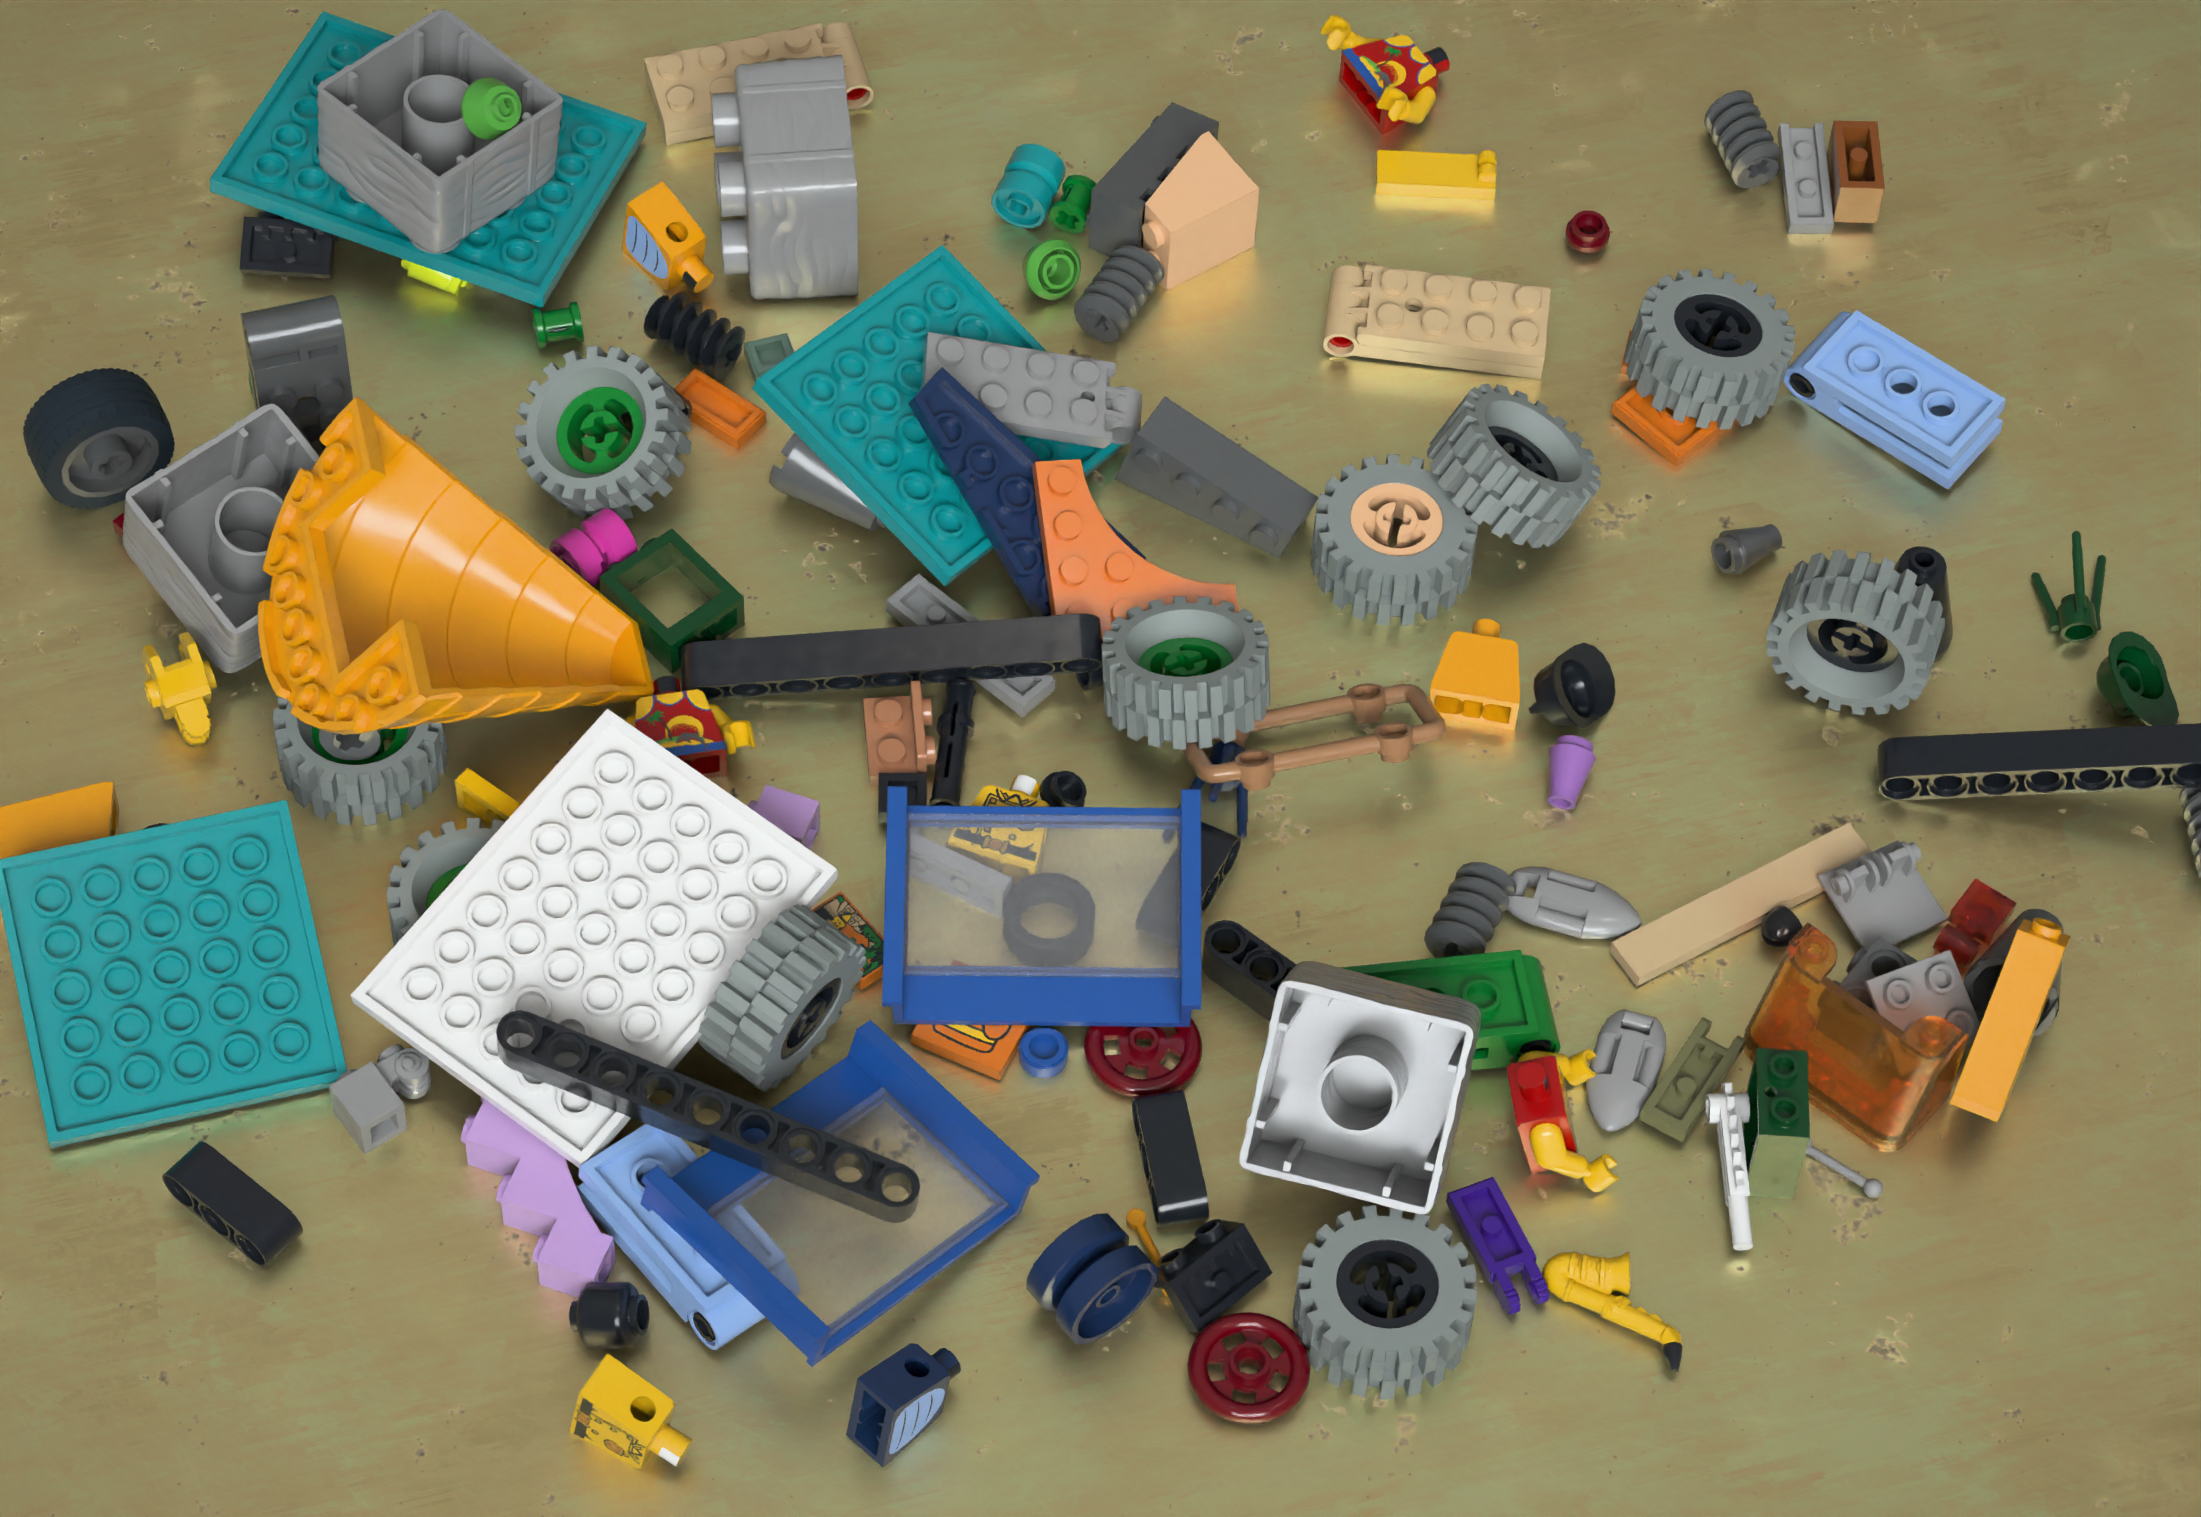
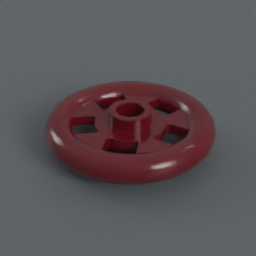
[1084,1018,1202,1097]
[1187,1312,1311,1424]

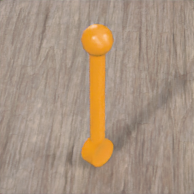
[1126,1208,1168,1297]

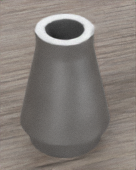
[1711,524,1782,575]

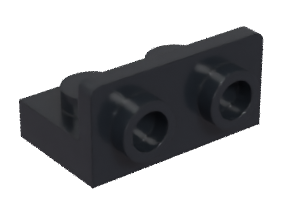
[239,211,339,279]
[1154,1219,1272,1332]

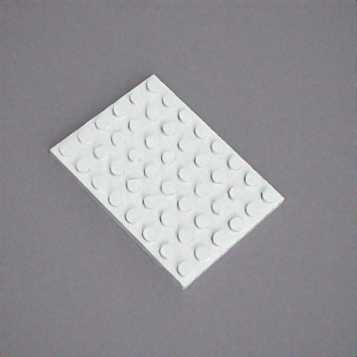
[351,709,838,1168]

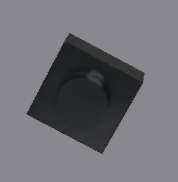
[878,773,927,823]

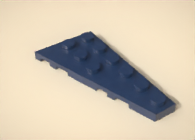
[908,367,1146,617]

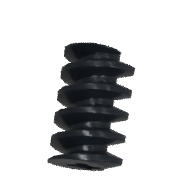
[644,291,745,380]

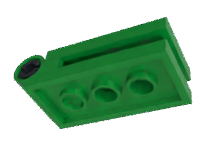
[1340,950,1561,1070]

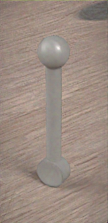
[1805,1138,1883,1198]

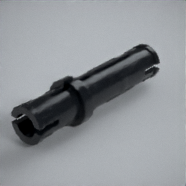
[929,679,976,806]

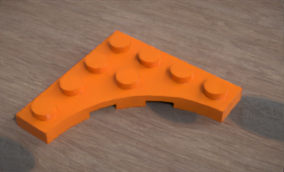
[1032,459,1239,643]

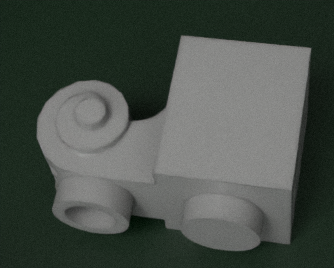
[329,1044,431,1154]

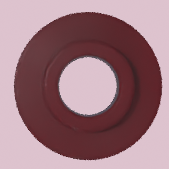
[1565,210,1610,252]

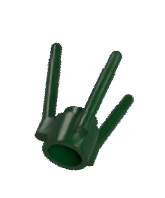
[2031,531,2106,642]

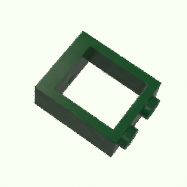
[599,529,745,674]
[1742,1048,1810,1199]

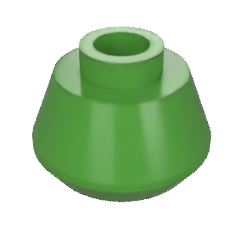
[461,77,522,140]
[1022,239,1081,300]

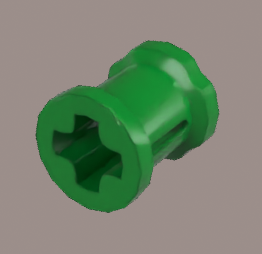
[1049,175,1096,234]
[532,302,584,349]

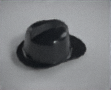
[1528,643,1615,728]

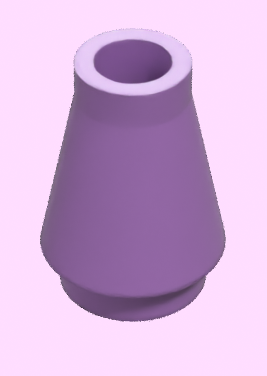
[1547,735,1596,810]

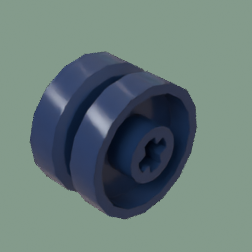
[1026,1213,1158,1344]

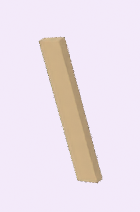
[1609,822,1872,987]

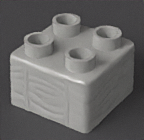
[317,9,563,254]
[711,55,858,300]
[123,404,319,673]
[1239,961,1481,1214]

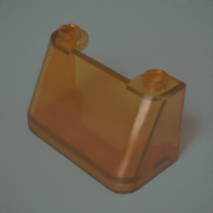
[1743,922,1969,1152]

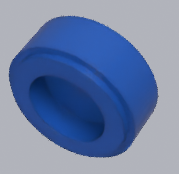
[1019,1027,1069,1078]

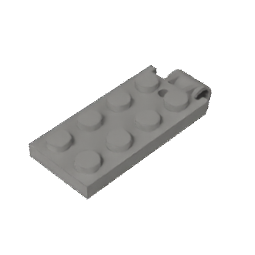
[921,332,1142,449]

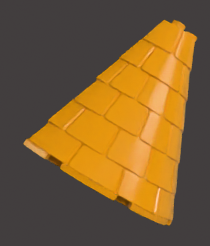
[258,397,654,735]

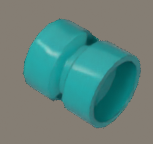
[991,144,1066,228]

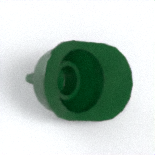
[2096,631,2179,726]

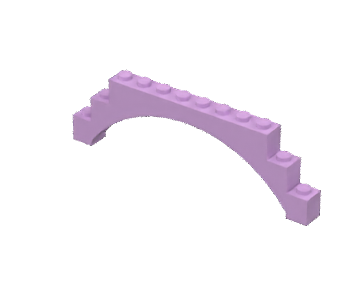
[461,785,820,1298]

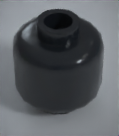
[569,1282,649,1349]

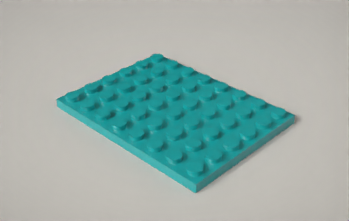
[210,11,647,308]

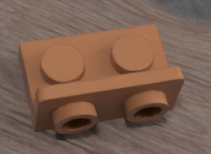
[863,680,936,787]

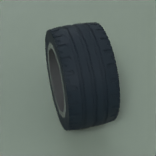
[23,368,175,509]

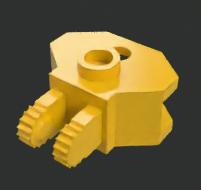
[142,632,217,747]

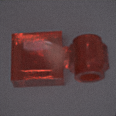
[1933,878,2017,969]

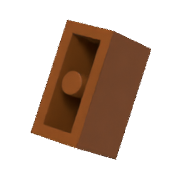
[1827,121,1885,223]

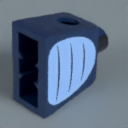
[846,1343,961,1467]

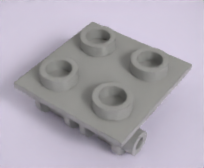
[1817,840,1948,951]
[1865,950,1980,1074]

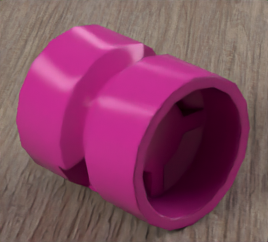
[549,508,638,587]

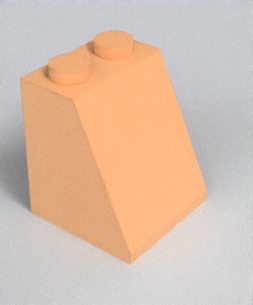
[1142,131,1259,290]

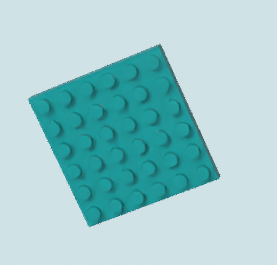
[752,245,1125,586]
[0,800,347,1148]

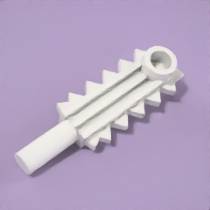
[1705,1082,1753,1251]

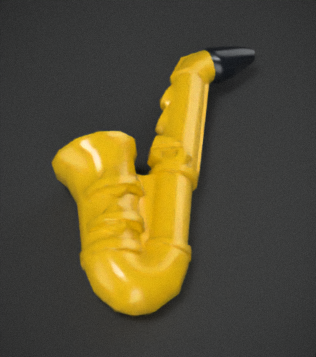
[1542,1251,1683,1373]

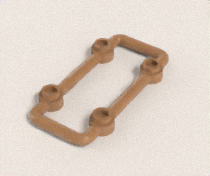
[1182,683,1446,791]

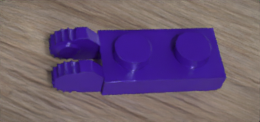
[1446,1177,1550,1315]

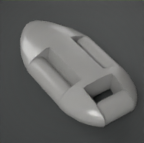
[1507,866,1642,939]
[1586,1009,1666,1132]

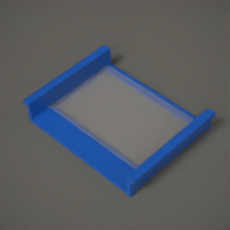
[882,786,1202,1027]
[640,1020,1040,1367]

